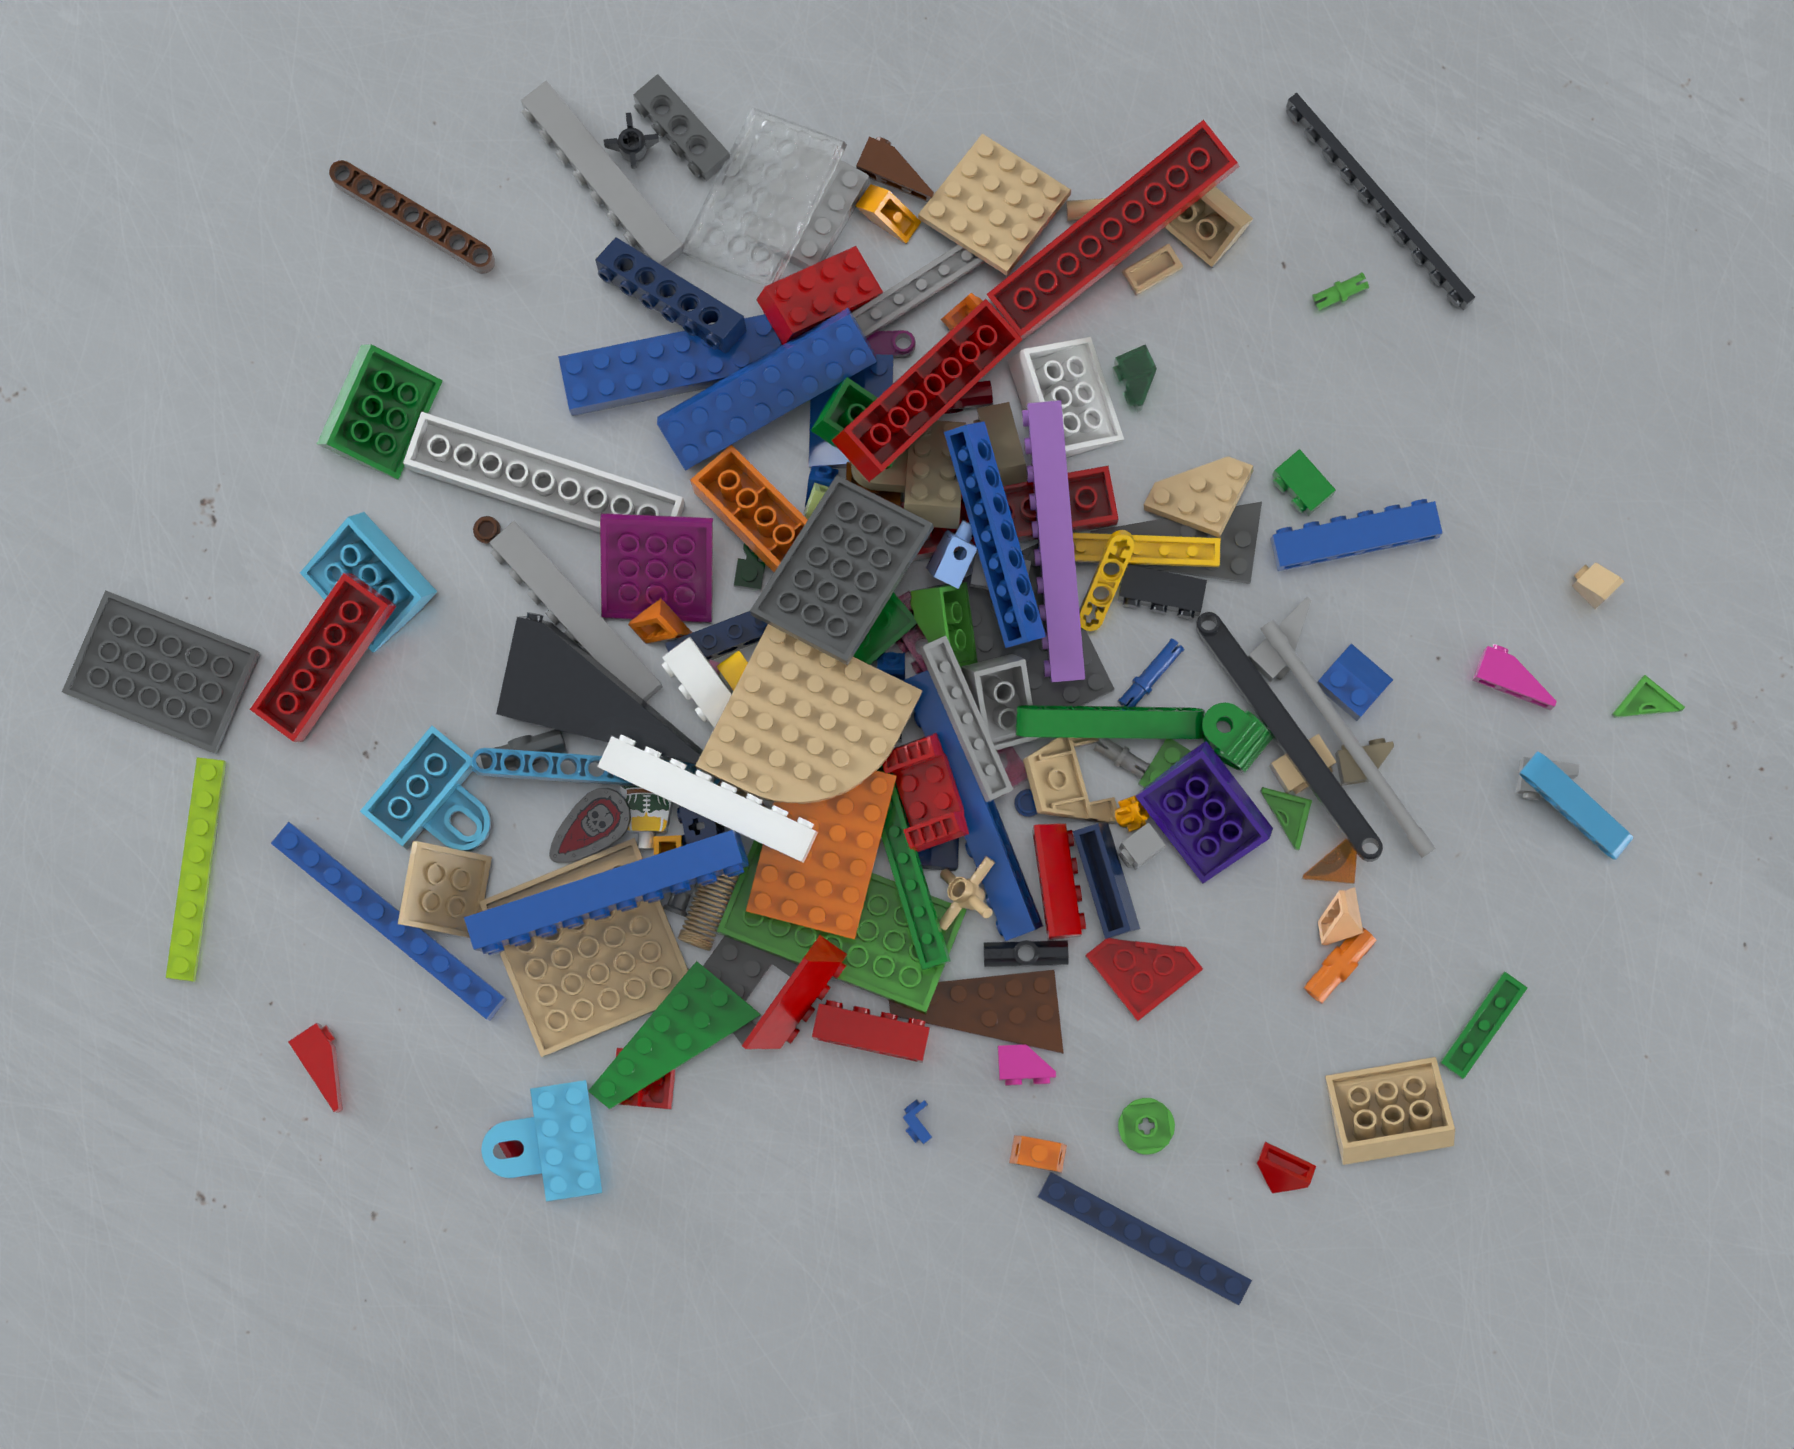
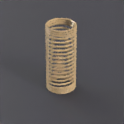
[677,874,739,951]

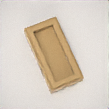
[1122,243,1183,295]

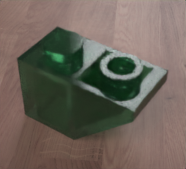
[1112,344,1157,412]

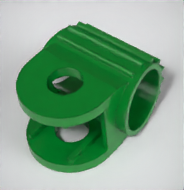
[1202,702,1273,773]

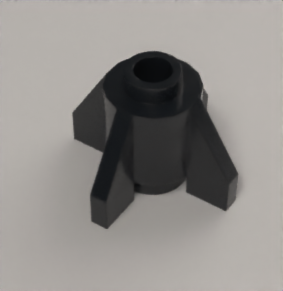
[603,112,659,169]

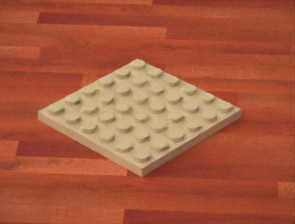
[479,838,688,1057]

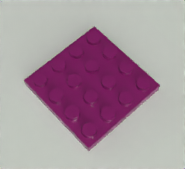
[600,513,713,622]

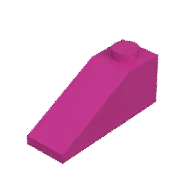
[1472,645,1557,710]

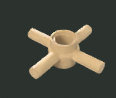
[939,856,995,931]

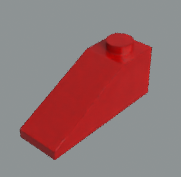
[288,1023,343,1113]

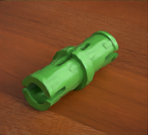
[1312,272,1369,311]

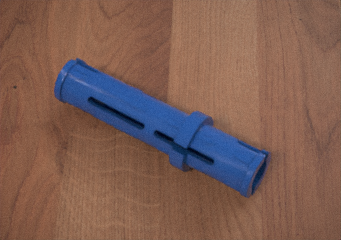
[1118,638,1185,707]

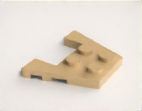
[1023,737,1117,824]

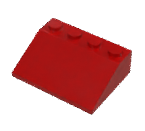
[742,935,847,1049]

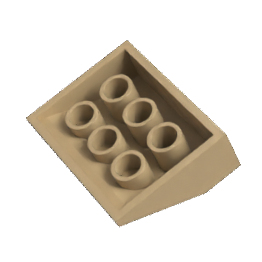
[1325,1057,1455,1165]

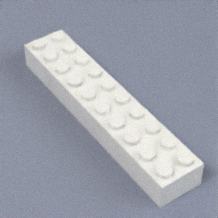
[403,412,685,533]

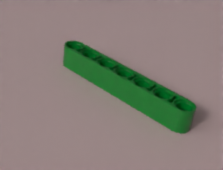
[1016,705,1205,739]

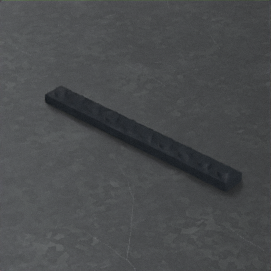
[1286,92,1475,310]

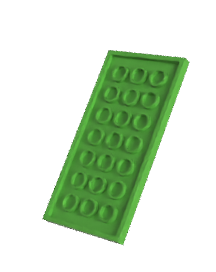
[717,840,967,1014]

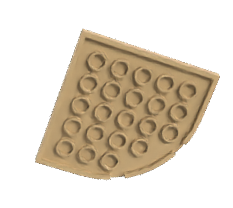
[695,624,922,804]

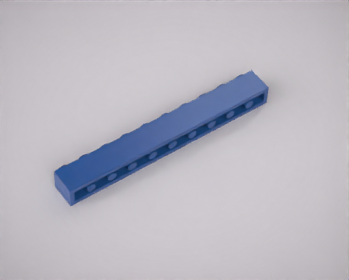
[903,670,1043,941]
[271,822,507,1021]

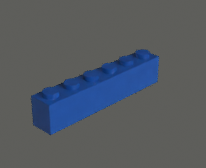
[1270,499,1443,571]

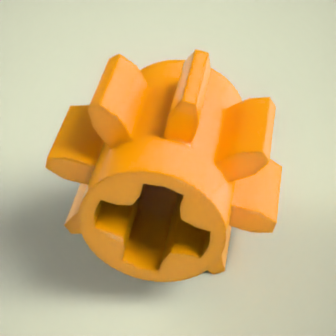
[1115,795,1150,832]

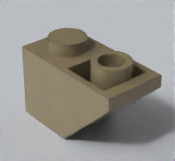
[1335,738,1394,786]

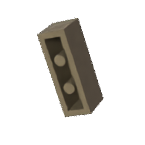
[973,402,1027,486]

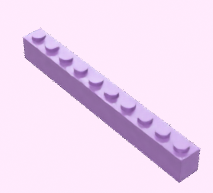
[1022,400,1085,682]

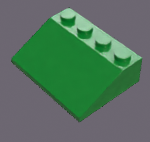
[317,344,443,480]

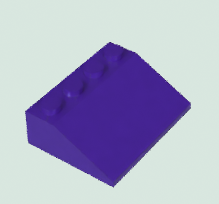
[1136,741,1273,884]

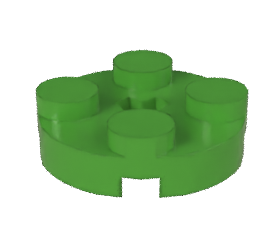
[1118,1098,1175,1155]

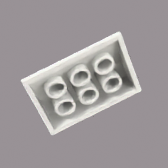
[1007,337,1124,458]

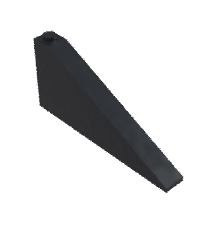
[496,612,703,764]

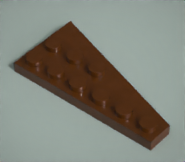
[889,970,1064,1054]

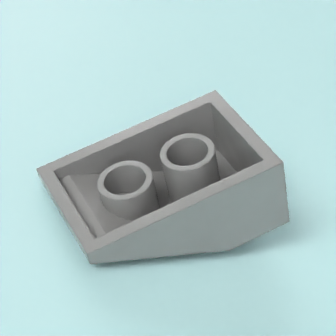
[962,654,1038,750]

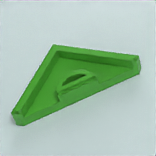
[1612,675,1685,718]
[1260,787,1312,851]

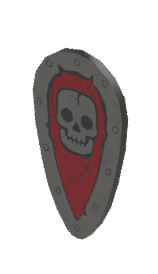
[549,788,631,863]

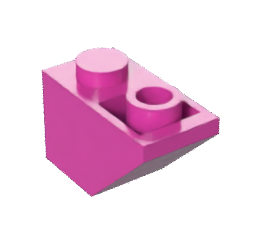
[998,1044,1056,1086]

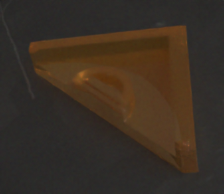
[1302,839,1357,884]

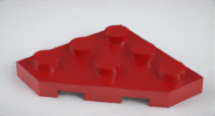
[1085,938,1203,1022]

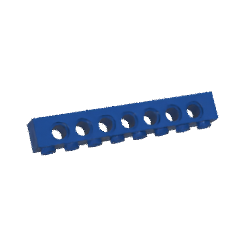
[944,421,1046,648]

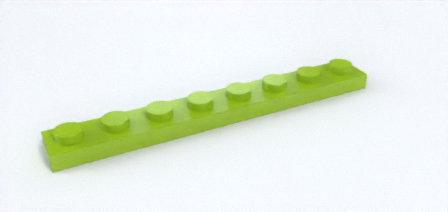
[166,757,226,982]

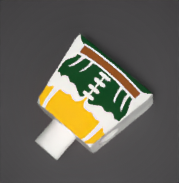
[620,786,673,850]

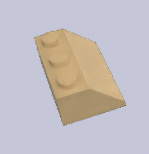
[1165,187,1253,267]

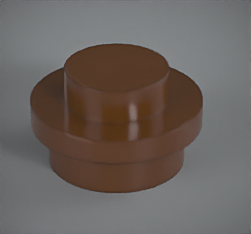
[473,516,501,544]

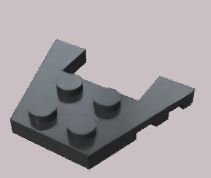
[703,936,798,1044]

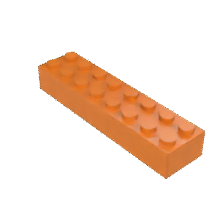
[690,445,808,572]

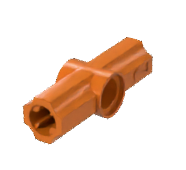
[1304,927,1377,1004]

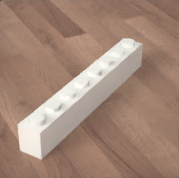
[661,637,774,810]
[597,735,818,863]

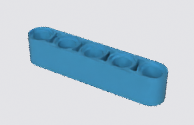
[1519,752,1634,860]

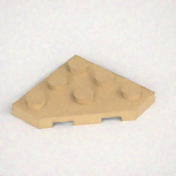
[1144,457,1254,538]

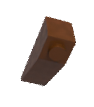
[856,136,934,202]

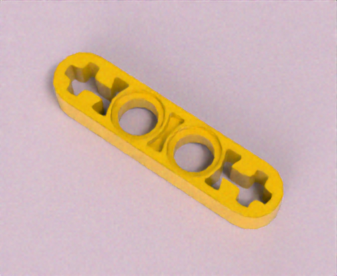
[1079,530,1135,631]

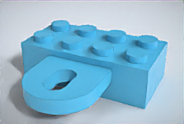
[360,725,491,851]
[481,1080,602,1202]

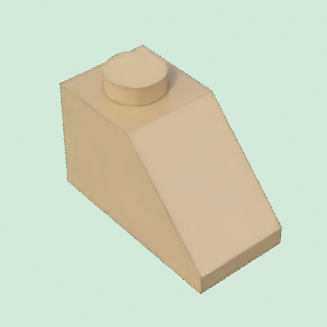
[1572,563,1624,609]

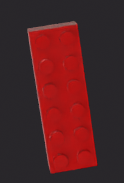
[249,573,396,742]

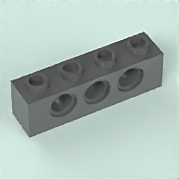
[633,74,731,181]

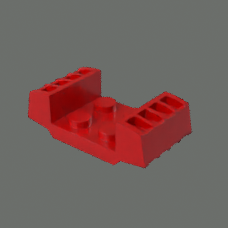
[882,733,969,852]

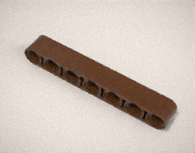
[329,160,495,274]

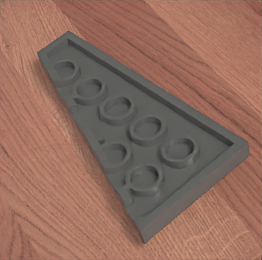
[1090,502,1262,584]

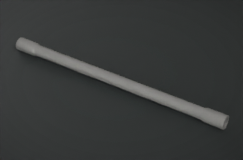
[1261,620,1436,858]

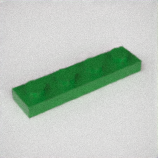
[1440,971,1528,1080]

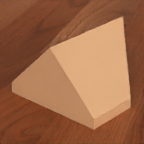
[1318,887,1363,945]

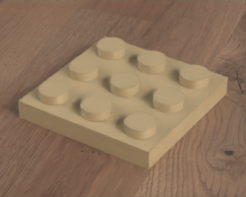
[398,841,492,938]

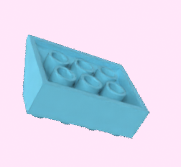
[300,512,437,653]

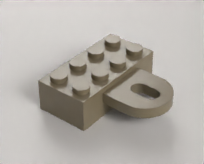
[851,420,966,529]

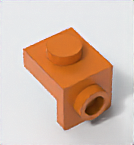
[941,293,983,330]

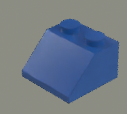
[1317,643,1393,721]

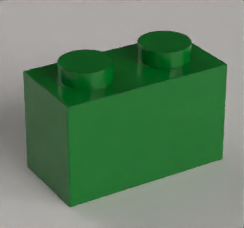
[1272,449,1336,516]

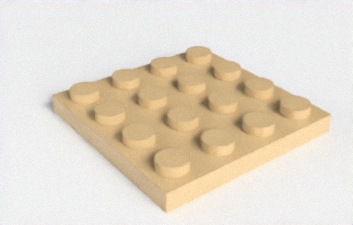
[918,134,1071,276]

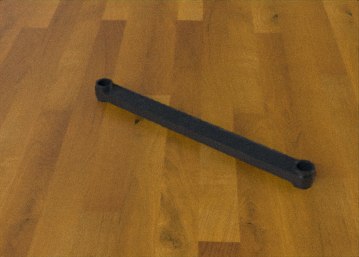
[1197,612,1383,862]

